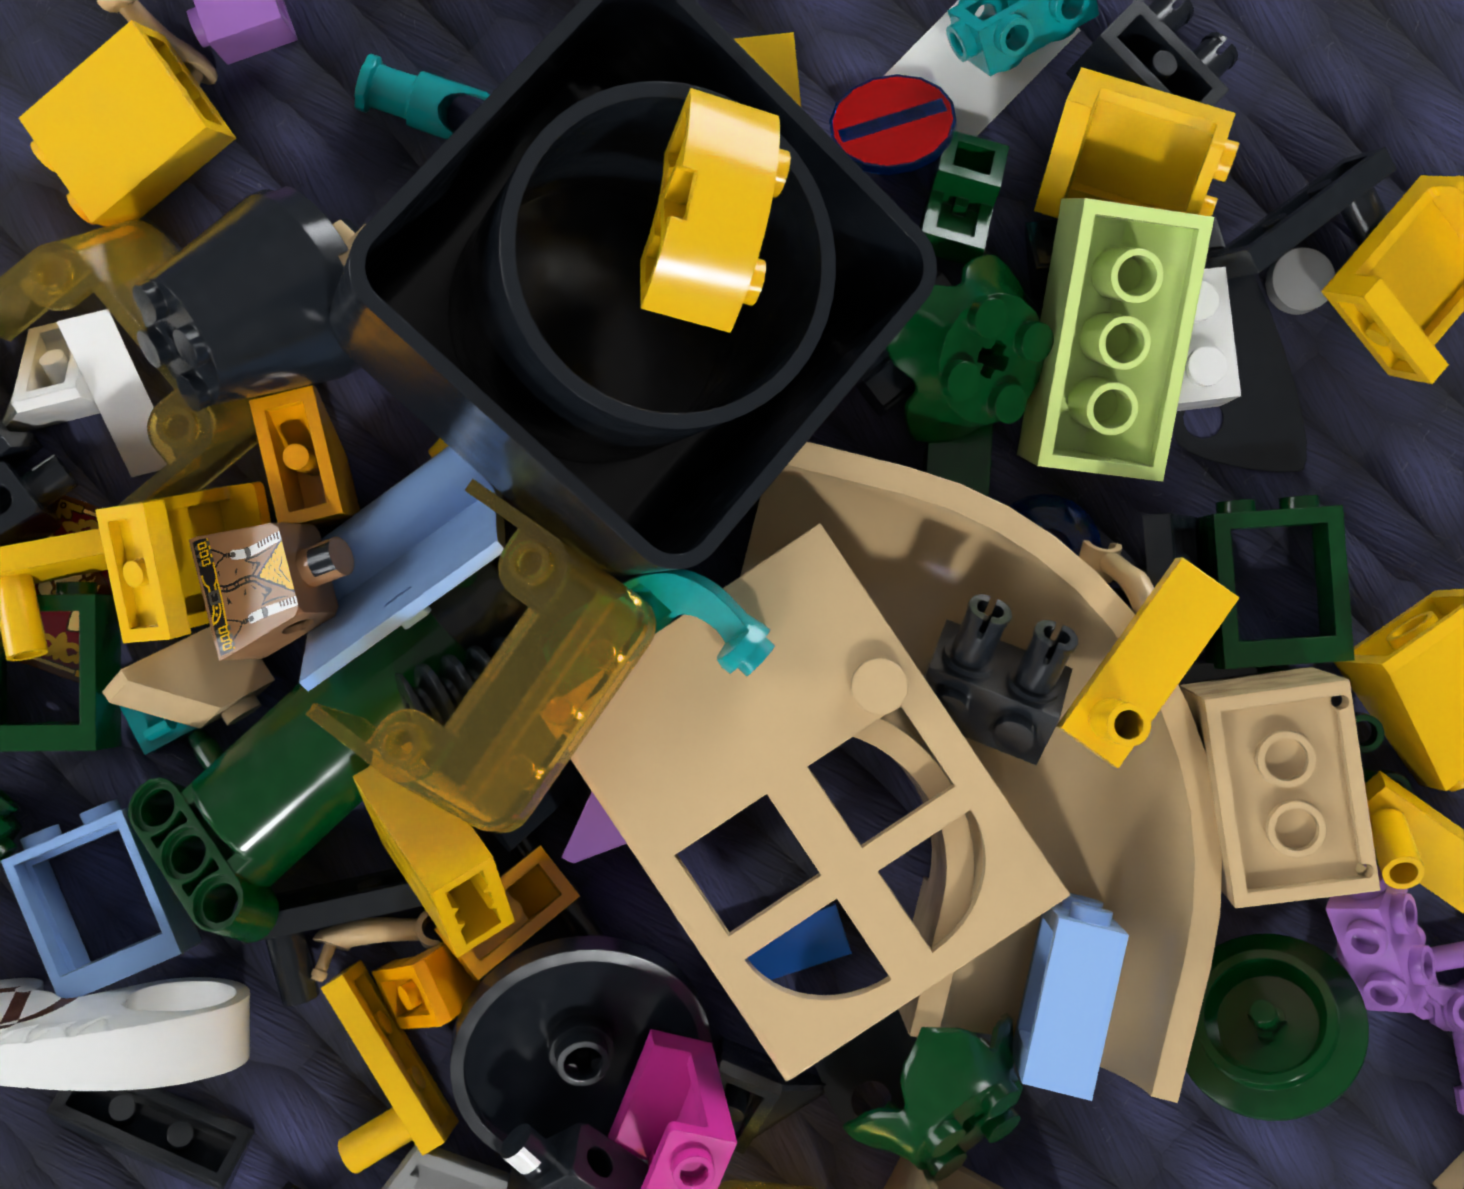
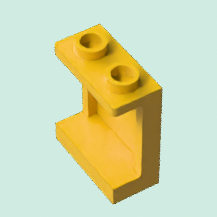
[1034,67,1240,218]
[1321,175,1464,384]
[95,481,271,643]

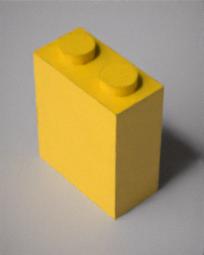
[18,20,236,231]
[352,742,515,958]

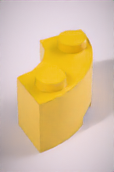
[640,88,791,333]

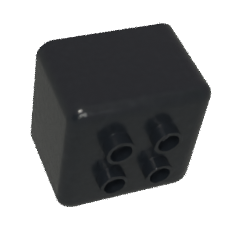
[330,0,937,577]

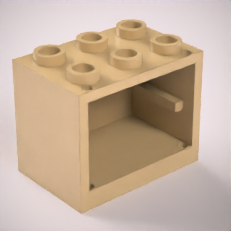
[1180,667,1381,908]

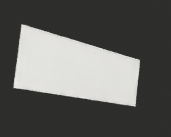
[56,309,180,477]

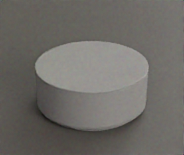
[1265,248,1335,315]

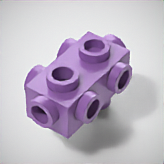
[1325,864,1435,1013]

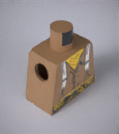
[189,522,354,661]

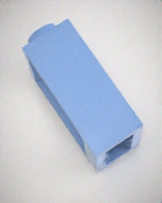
[1,799,202,998]
[1013,893,1129,1101]

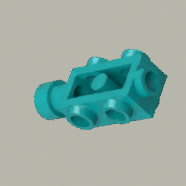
[946,0,1099,77]

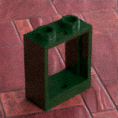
[1197,495,1355,669]
[0,582,122,752]

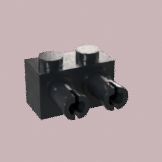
[1066,0,1238,106]
[923,594,1078,765]

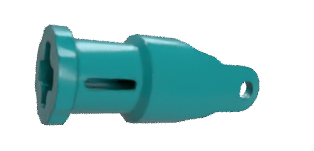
[354,54,490,140]

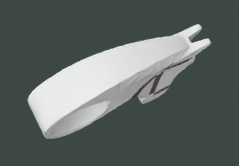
[0,977,250,1091]

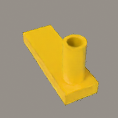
[0,528,108,661]
[1056,557,1240,768]
[1365,771,1464,914]
[321,960,459,1174]

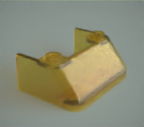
[0,220,291,506]
[306,479,656,833]

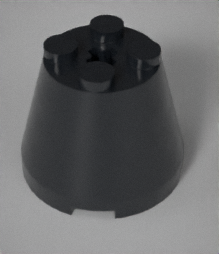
[132,186,362,412]

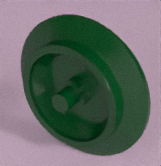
[1186,933,1369,1121]

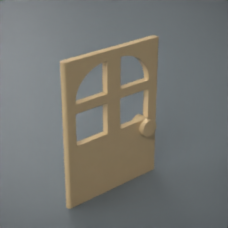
[539,523,1070,1081]

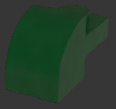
[919,130,1009,265]

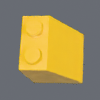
[1334,589,1464,792]

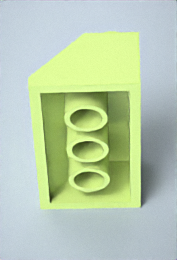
[1017,198,1214,482]

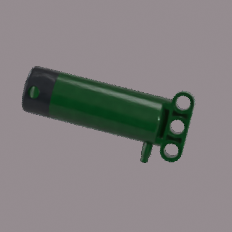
[128,557,552,943]

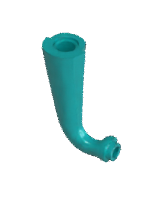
[540,569,775,694]

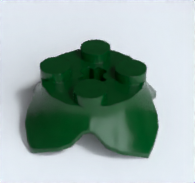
[886,254,1054,442]
[842,1013,1023,1181]

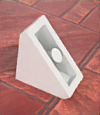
[2,322,100,432]

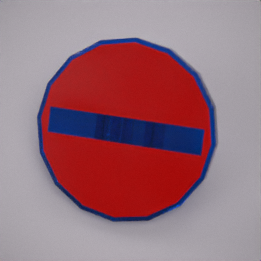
[829,74,957,175]

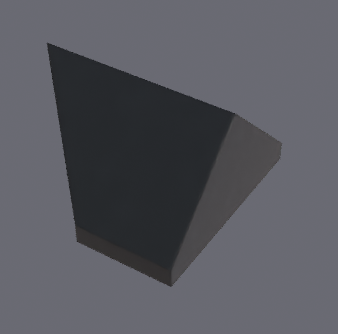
[715,1037,827,1154]

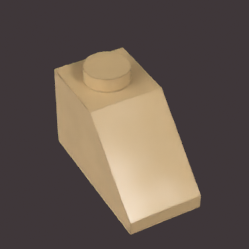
[102,627,275,729]

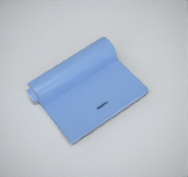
[299,446,506,692]

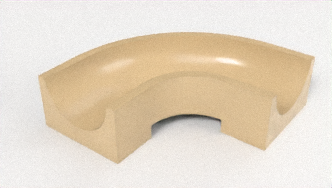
[741,442,1222,1103]

